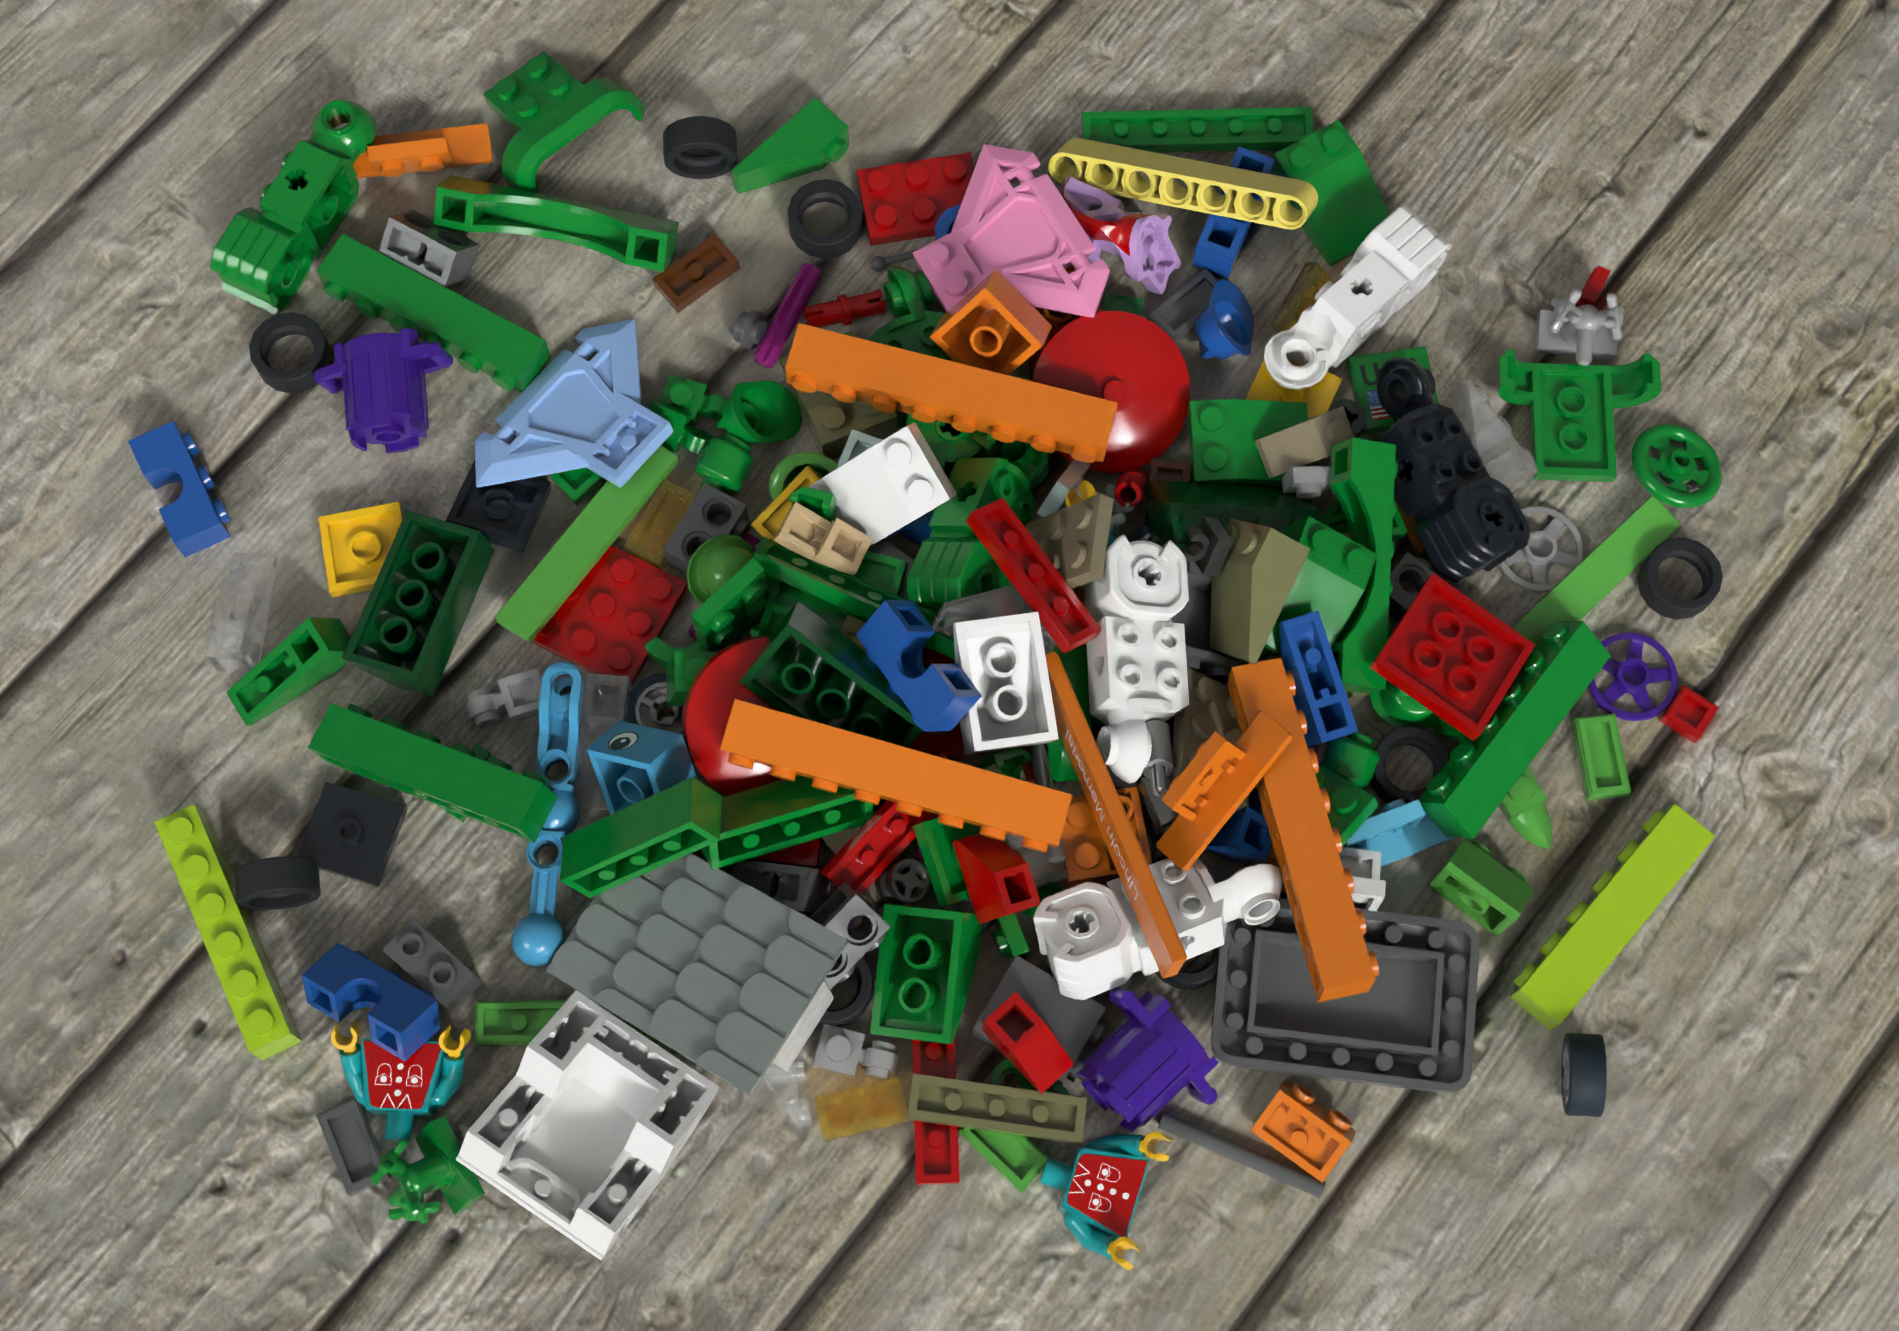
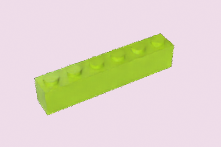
[154,804,303,1060]
[1510,804,1715,1031]

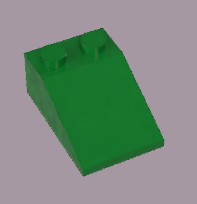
[1271,120,1389,267]
[1187,399,1311,485]
[1264,516,1378,656]
[870,904,982,1044]

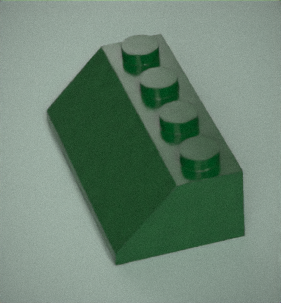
[1144,480,1319,547]
[342,510,495,698]
[739,601,923,748]

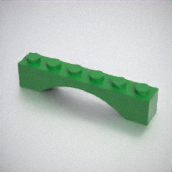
[433,175,679,272]
[1330,437,1398,694]

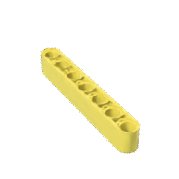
[1048,138,1318,229]

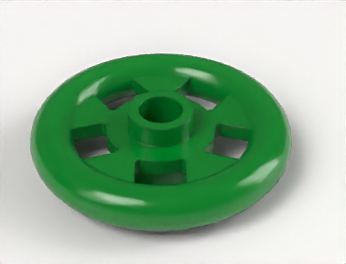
[1631,424,1722,508]

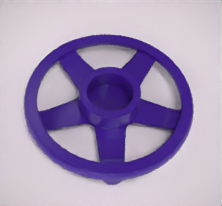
[1588,632,1678,721]

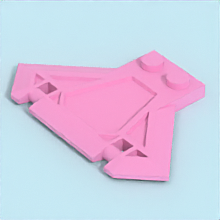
[913,144,1110,318]

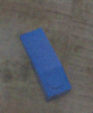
[1278,611,1358,747]

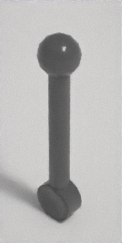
[870,249,919,272]

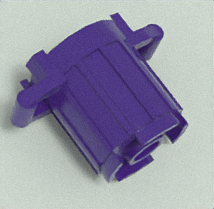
[314,328,453,453]
[1076,987,1219,1133]

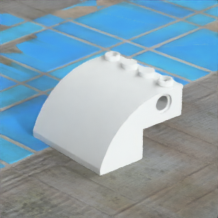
[456,990,719,1260]

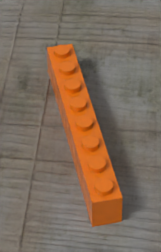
[785,323,1118,463]
[1227,658,1379,1003]
[720,699,1072,853]

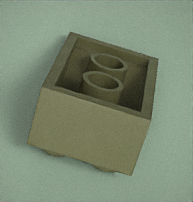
[779,331,898,460]
[1210,519,1310,665]

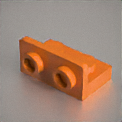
[1250,1080,1356,1183]

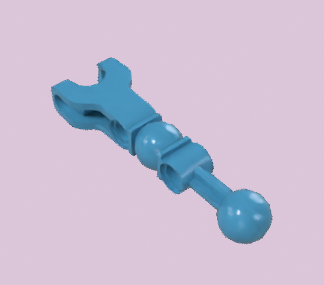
[511,662,592,967]

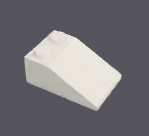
[809,423,957,547]
[953,612,1059,755]

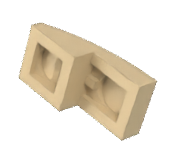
[773,502,872,575]

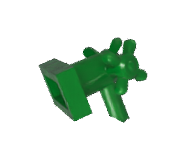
[370,1116,485,1224]

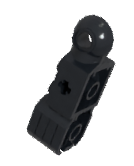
[1373,357,1530,583]

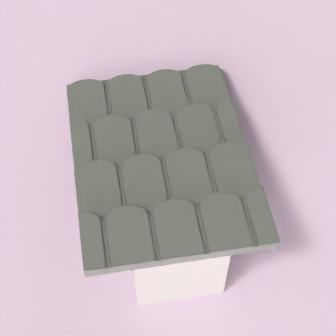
[546,853,848,1097]

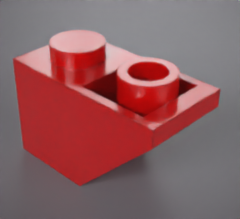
[953,834,1041,924]
[982,991,1074,1095]

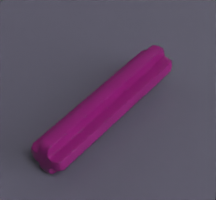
[754,263,821,369]

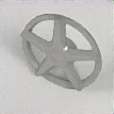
[1497,506,1584,594]

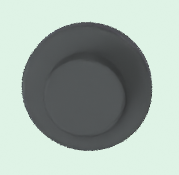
[733,310,768,350]

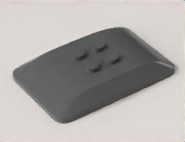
[1210,899,1480,1093]

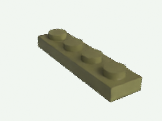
[907,1073,1087,1144]

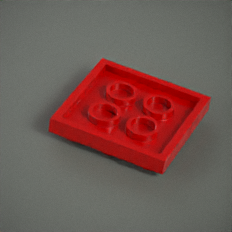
[531,545,688,691]
[1369,573,1535,741]

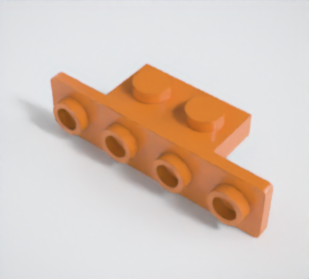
[353,123,493,179]
[1156,712,1293,871]

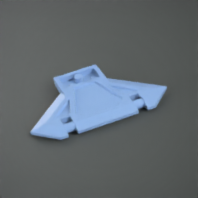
[475,319,674,488]

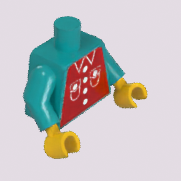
[331,1021,471,1141]
[1039,1132,1172,1270]

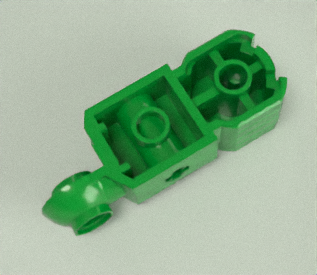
[210,100,376,314]
[869,265,996,479]
[907,440,1050,622]

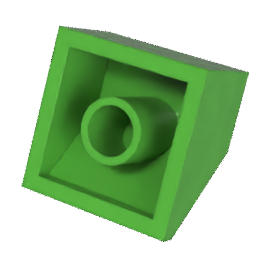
[1428,838,1535,937]

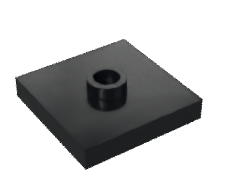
[445,460,551,552]
[297,782,408,887]

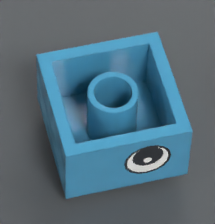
[587,721,699,815]

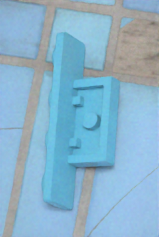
[1343,799,1458,867]

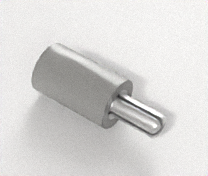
[1142,720,1174,796]

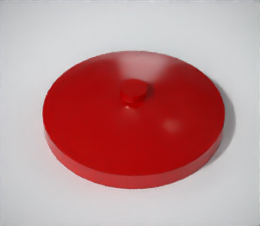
[1030,311,1191,473]
[682,636,797,796]

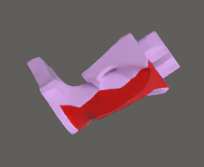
[1058,177,1182,295]

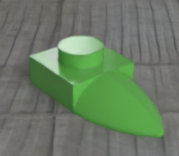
[1499,767,1552,849]

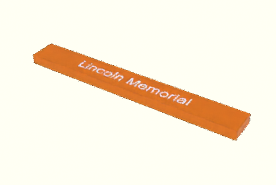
[1045,651,1187,979]

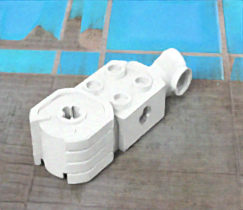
[1264,205,1452,390]
[1084,535,1189,783]
[1033,858,1282,1000]

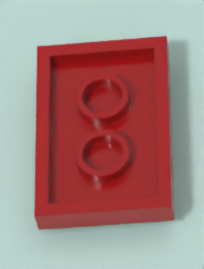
[857,152,974,246]

